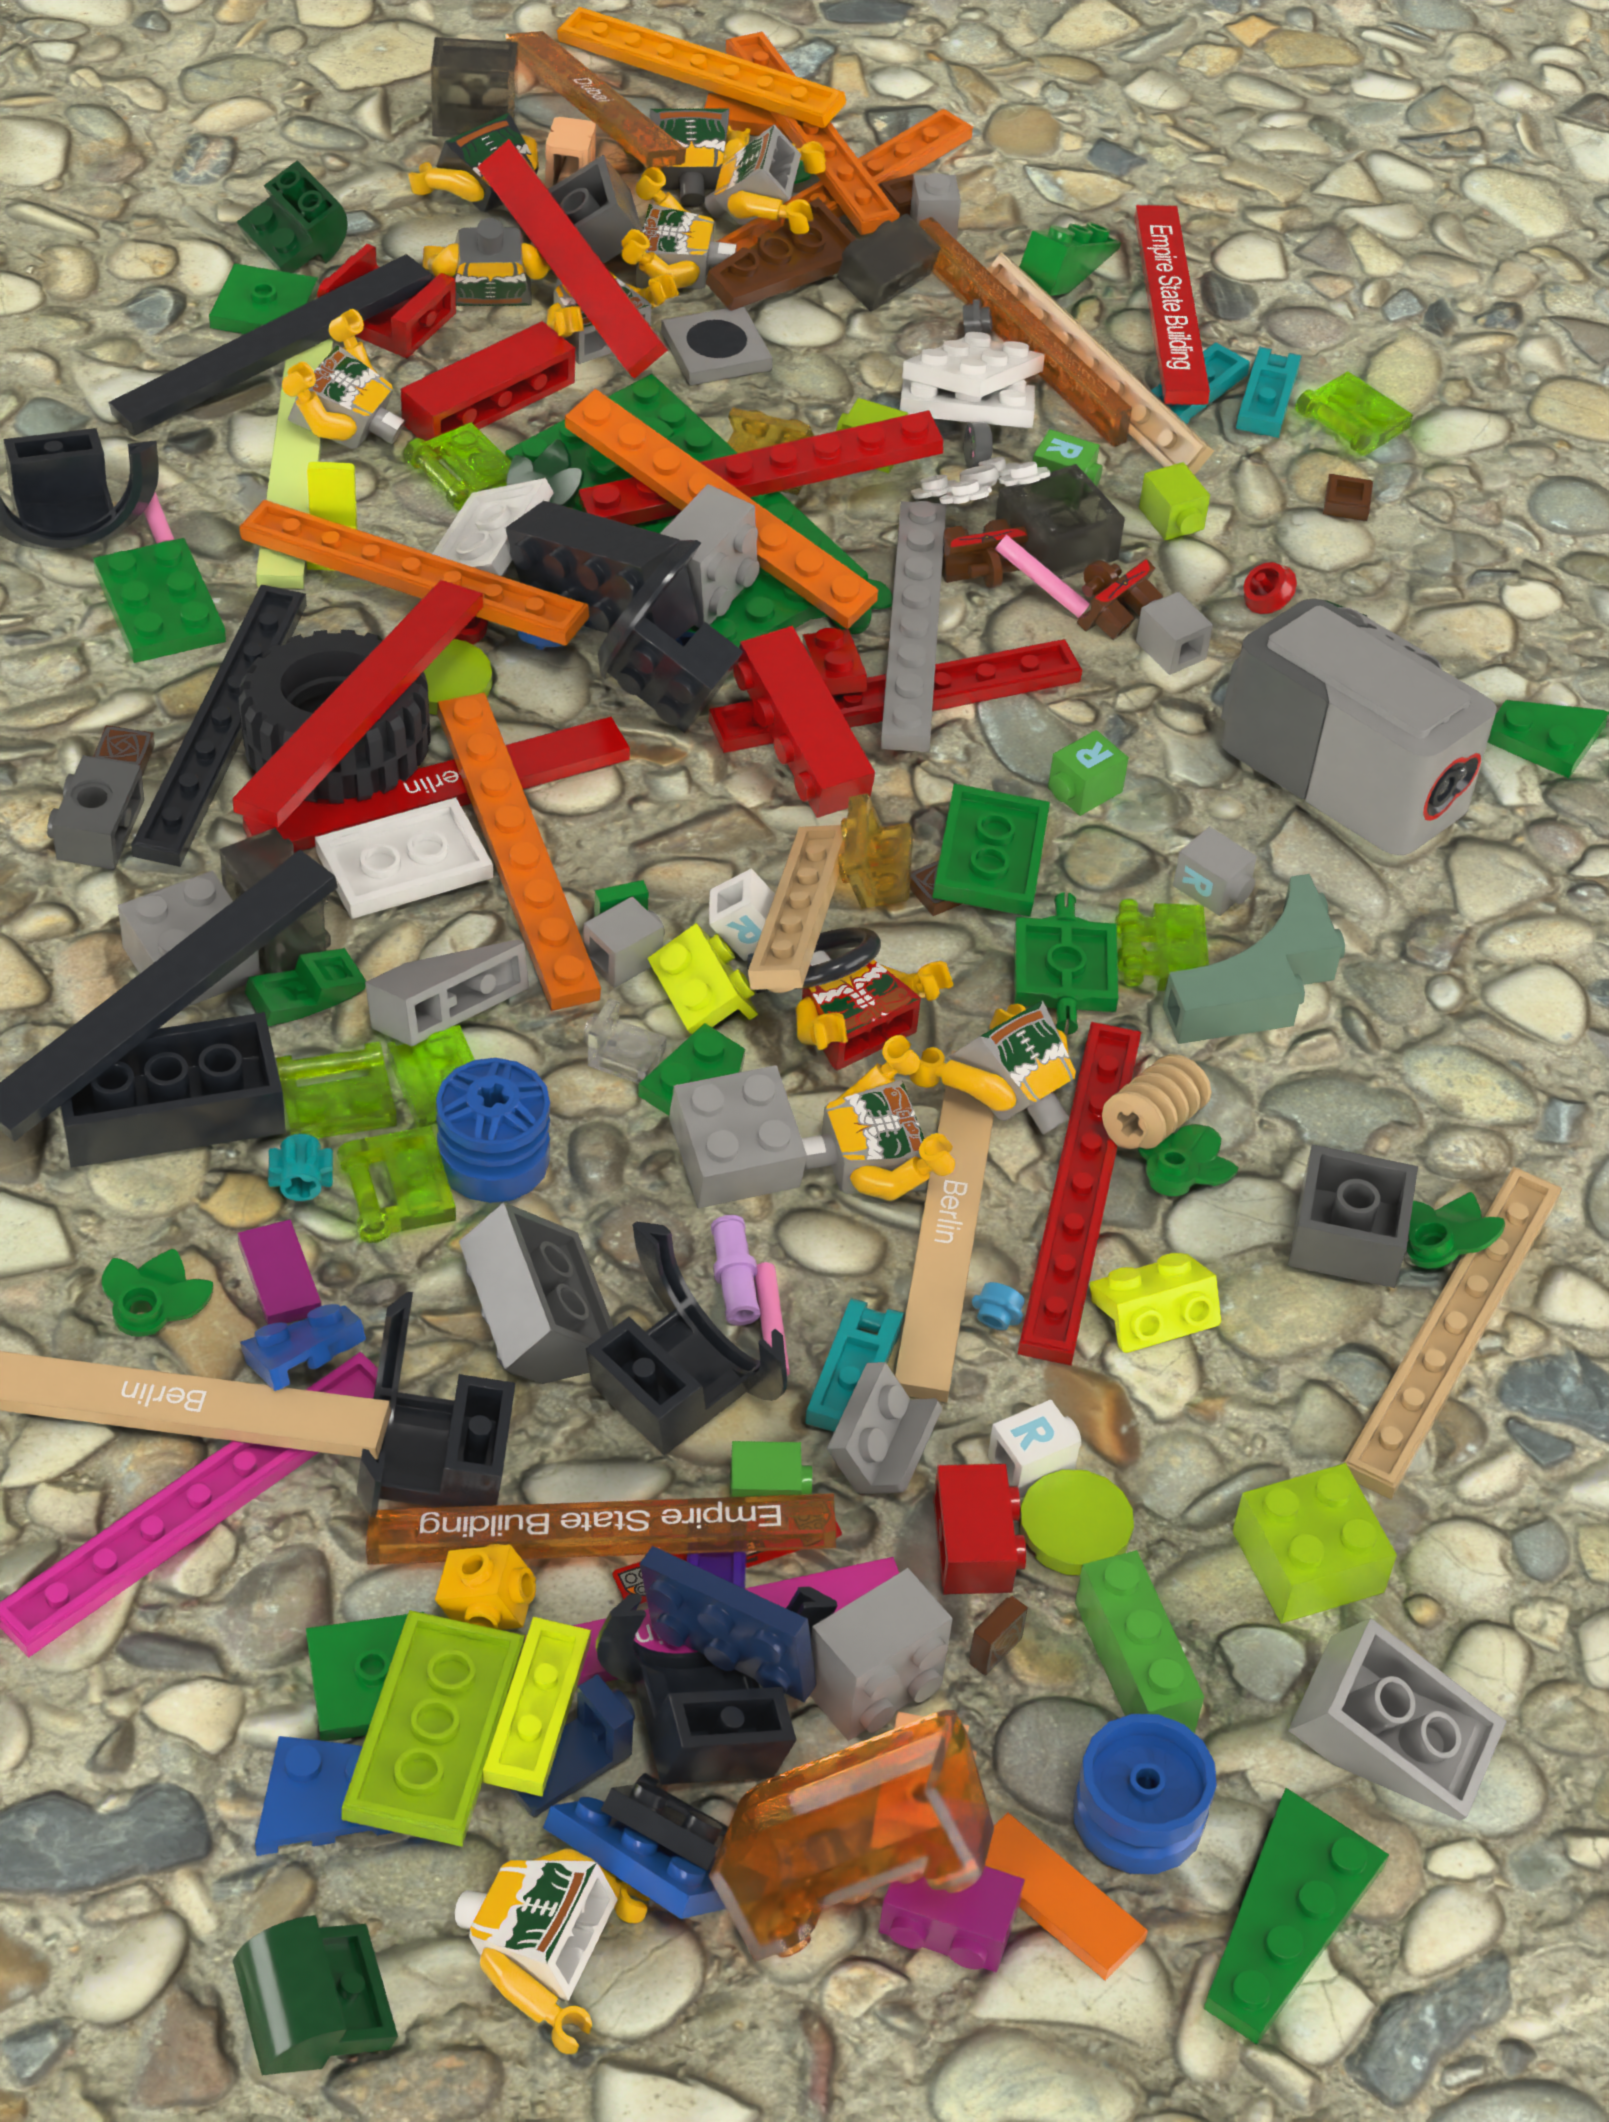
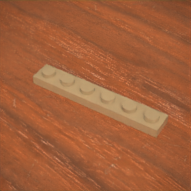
[748,825,850,993]

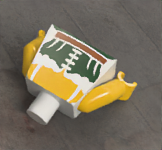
[455,1848,650,2054]

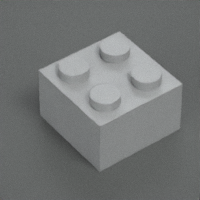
[660,484,760,628]
[118,870,260,1008]
[669,1065,807,1208]
[810,1568,953,1741]

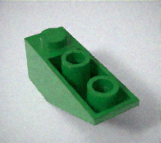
[1019,222,1122,296]

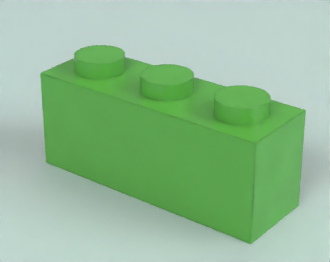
[1075,1550,1204,1733]

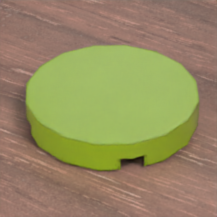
[423,639,492,715]
[1019,1469,1134,1575]

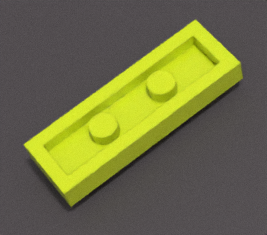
[483,1617,591,1797]

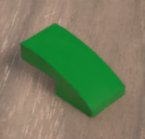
[244,948,366,1026]

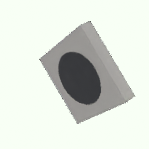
[661,306,773,385]

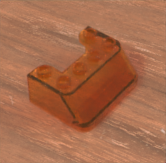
[709,1710,994,1962]

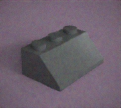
[459,1202,614,1384]

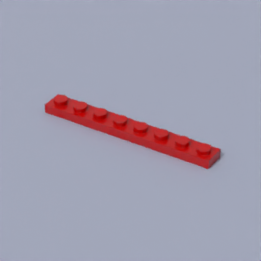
[578,410,943,525]

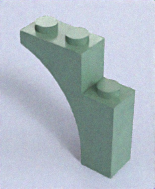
[1163,874,1345,1044]

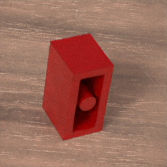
[933,1464,1026,1595]

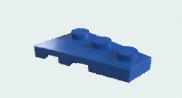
[255,1736,396,1856]
[543,1797,762,1919]

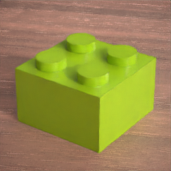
[1232,1463,1397,1624]

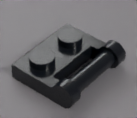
[601,1773,751,1870]

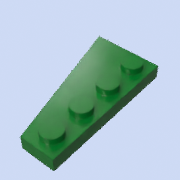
[1204,1787,1389,2045]

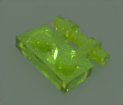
[1115,899,1209,991]

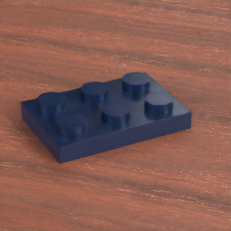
[640,1546,817,1703]

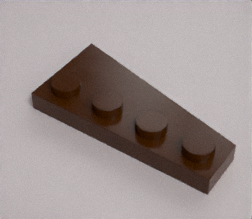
[705,197,868,311]

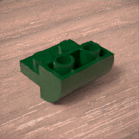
[236,160,348,273]
[232,1915,398,2075]

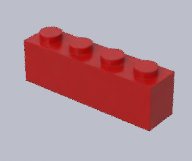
[401,321,575,451]
[733,626,875,818]

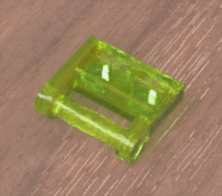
[1295,371,1413,456]
[403,422,512,511]
[275,1041,397,1139]
[337,1126,456,1243]

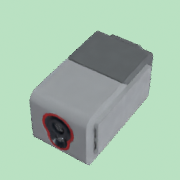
[1221,598,1496,855]

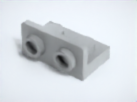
[827,1362,942,1494]

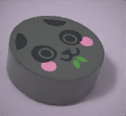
[964,423,993,468]

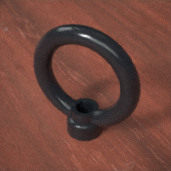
[747,927,881,993]

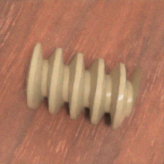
[1102,1054,1212,1149]

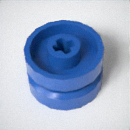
[1073,1714,1217,1874]

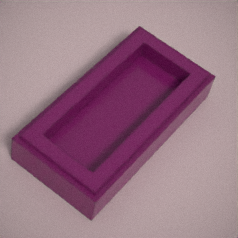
[237,1219,322,1325]

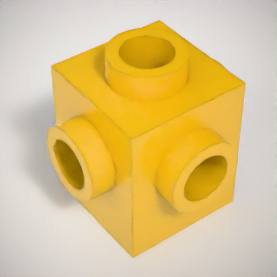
[435,1544,536,1630]

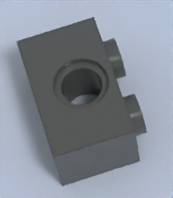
[47,755,145,870]

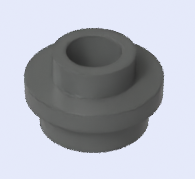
[963,299,993,334]

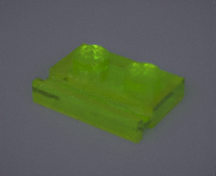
[387,1025,475,1133]

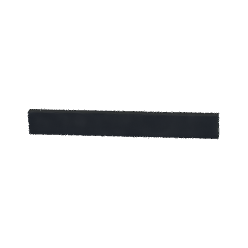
[109,254,432,436]
[131,585,307,867]
[0,850,338,1142]

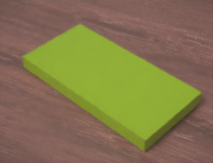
[341,1610,525,1847]

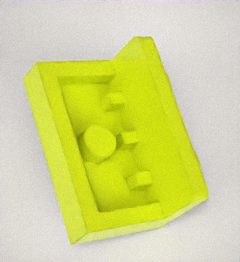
[647,923,759,1034]
[1089,1253,1221,1353]

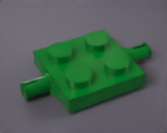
[1014,892,1119,1035]

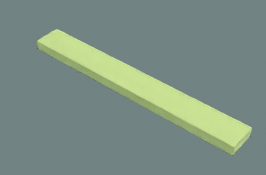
[256,339,333,589]

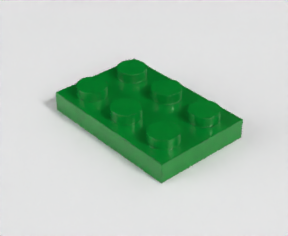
[93,538,226,663]
[932,783,1050,917]

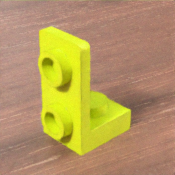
[306,461,358,571]

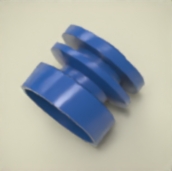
[436,1058,550,1203]

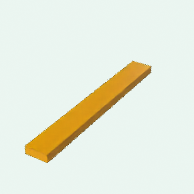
[557,7,846,128]

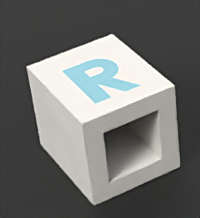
[709,869,775,961]
[987,1399,1081,1497]

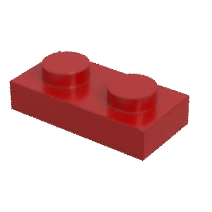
[802,628,867,695]

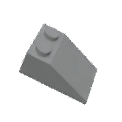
[1288,1618,1507,1821]

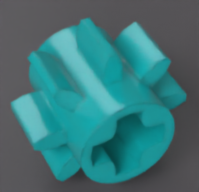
[268,1134,333,1201]

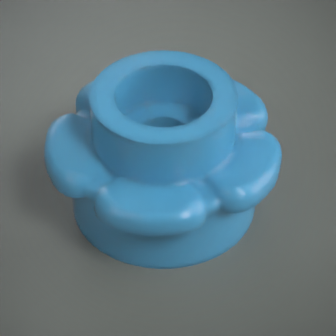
[972,1282,1025,1330]

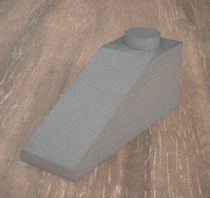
[365,940,529,1046]

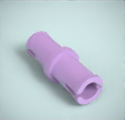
[711,1215,761,1326]

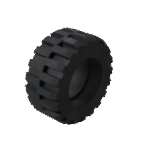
[239,629,431,804]

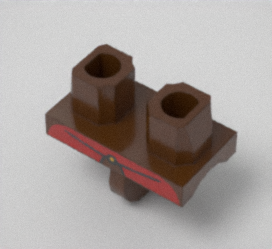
[942,518,1028,589]
[1077,558,1163,640]

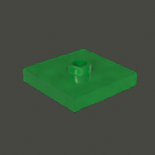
[209,263,319,334]
[306,1612,425,1741]

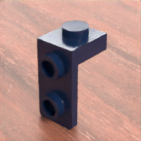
[510,1674,636,1816]

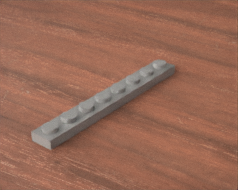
[881,501,946,752]

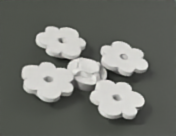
[911,457,1050,504]

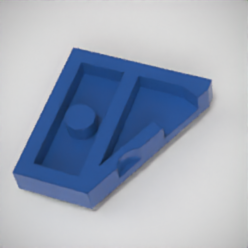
[240,1304,366,1391]

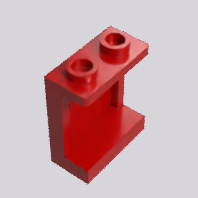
[317,243,456,359]

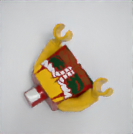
[796,951,954,1071]

